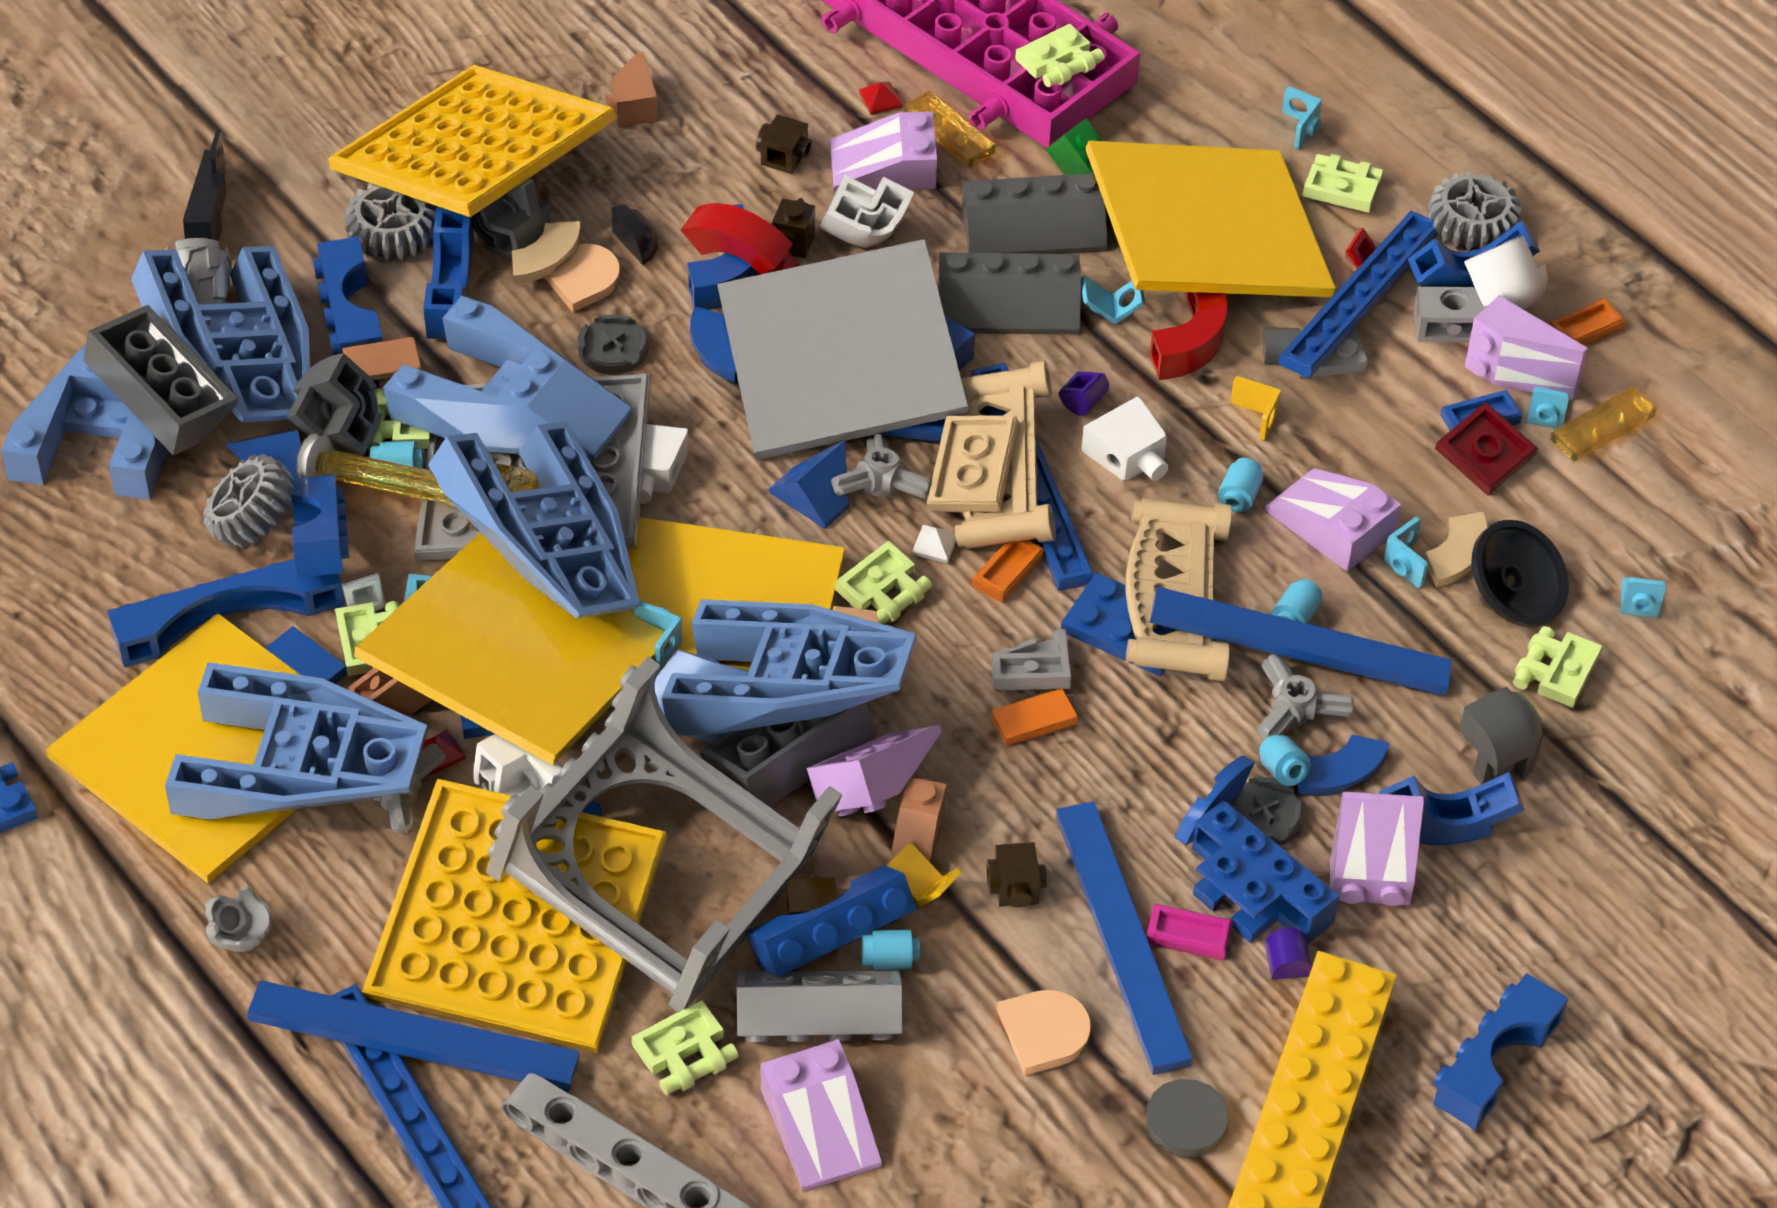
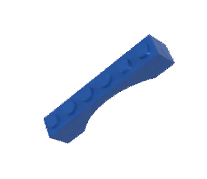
[107,559,345,668]

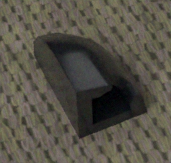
[611,204,658,265]

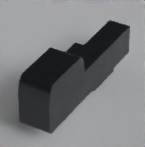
[183,129,226,241]

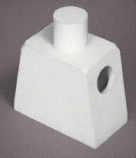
[1082,396,1168,481]
[618,424,688,504]

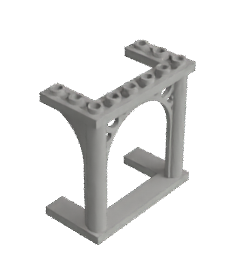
[486,656,842,1012]

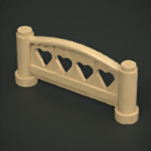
[955,360,1056,549]
[1125,498,1231,681]

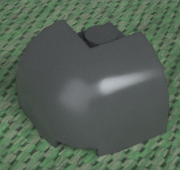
[472,179,550,258]
[287,353,383,458]
[1459,687,1543,784]

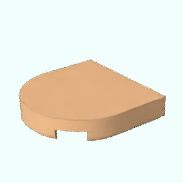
[544,244,620,312]
[997,990,1091,1076]

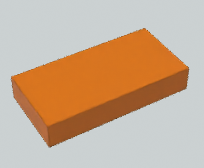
[1547,298,1626,346]
[972,540,1045,604]
[991,688,1078,747]

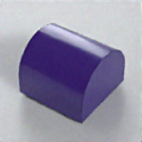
[1058,371,1109,415]
[1265,928,1312,980]

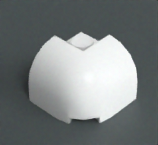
[819,175,914,248]
[1464,236,1548,310]
[474,734,562,796]

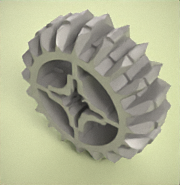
[1428,171,1522,251]
[344,183,437,261]
[203,453,295,549]

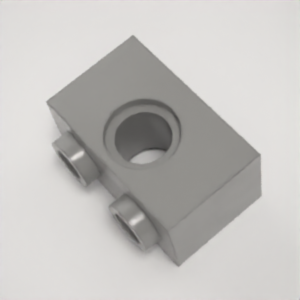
[1414,287,1488,342]

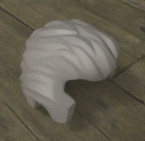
[205,887,272,952]

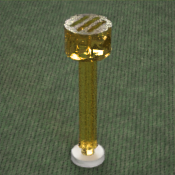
[296,433,539,532]

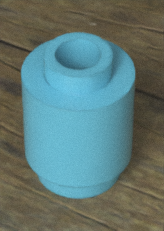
[370,441,426,479]
[1217,458,1263,512]
[1272,579,1322,624]
[1259,735,1311,786]
[861,930,920,971]

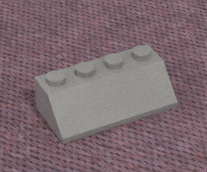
[737,969,902,1042]

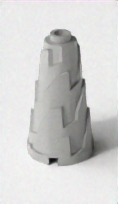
[164,238,232,305]

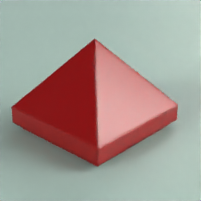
[859,82,902,115]
[1345,228,1377,269]
[422,729,465,775]

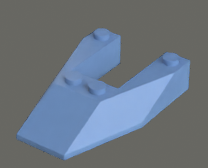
[131,246,310,422]
[383,296,632,460]
[1,322,169,500]
[428,421,640,619]
[661,599,917,736]
[165,662,428,819]

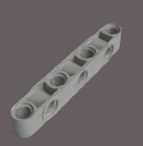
[501,1073,751,1208]

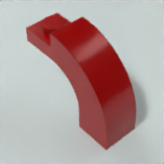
[680,203,800,275]
[1149,292,1227,380]

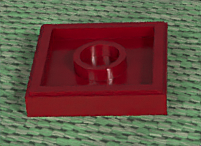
[1435,402,1539,496]

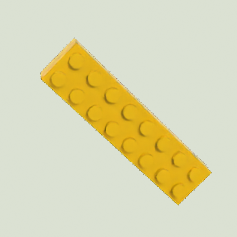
[1228,951,1396,1208]

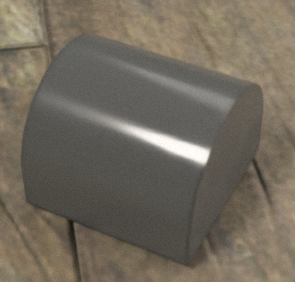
[1262,327,1301,364]

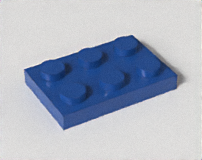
[1061,572,1177,677]

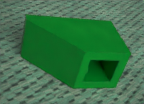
[1045,118,1103,175]

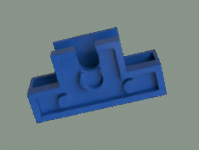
[1192,800,1339,945]

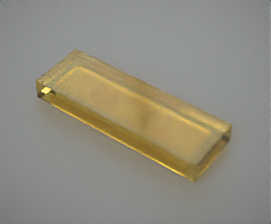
[904,90,996,168]
[1550,386,1657,462]

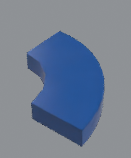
[690,306,737,382]
[1298,734,1390,796]
[1175,755,1255,845]

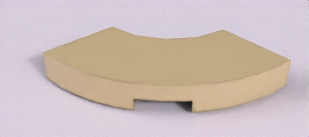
[512,221,581,284]
[1424,512,1487,588]

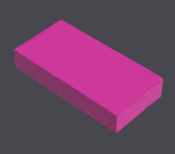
[1146,903,1233,960]

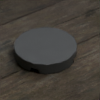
[577,314,649,374]
[1228,777,1303,845]
[1146,1079,1229,1157]

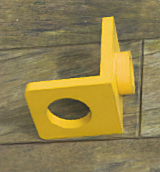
[1231,376,1281,441]
[886,843,962,907]

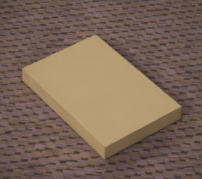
[927,416,1019,512]

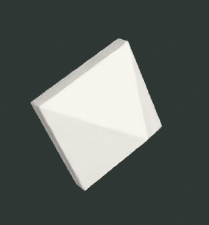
[912,525,957,564]
[342,573,386,612]

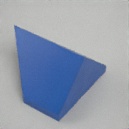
[225,429,301,479]
[769,440,849,529]

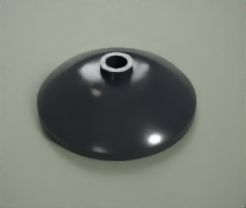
[1471,520,1569,627]

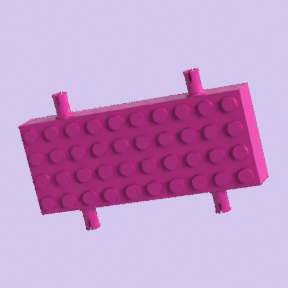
[821,0,1140,148]

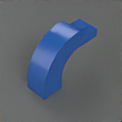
[687,204,760,310]
[1408,221,1540,287]
[1379,772,1525,845]

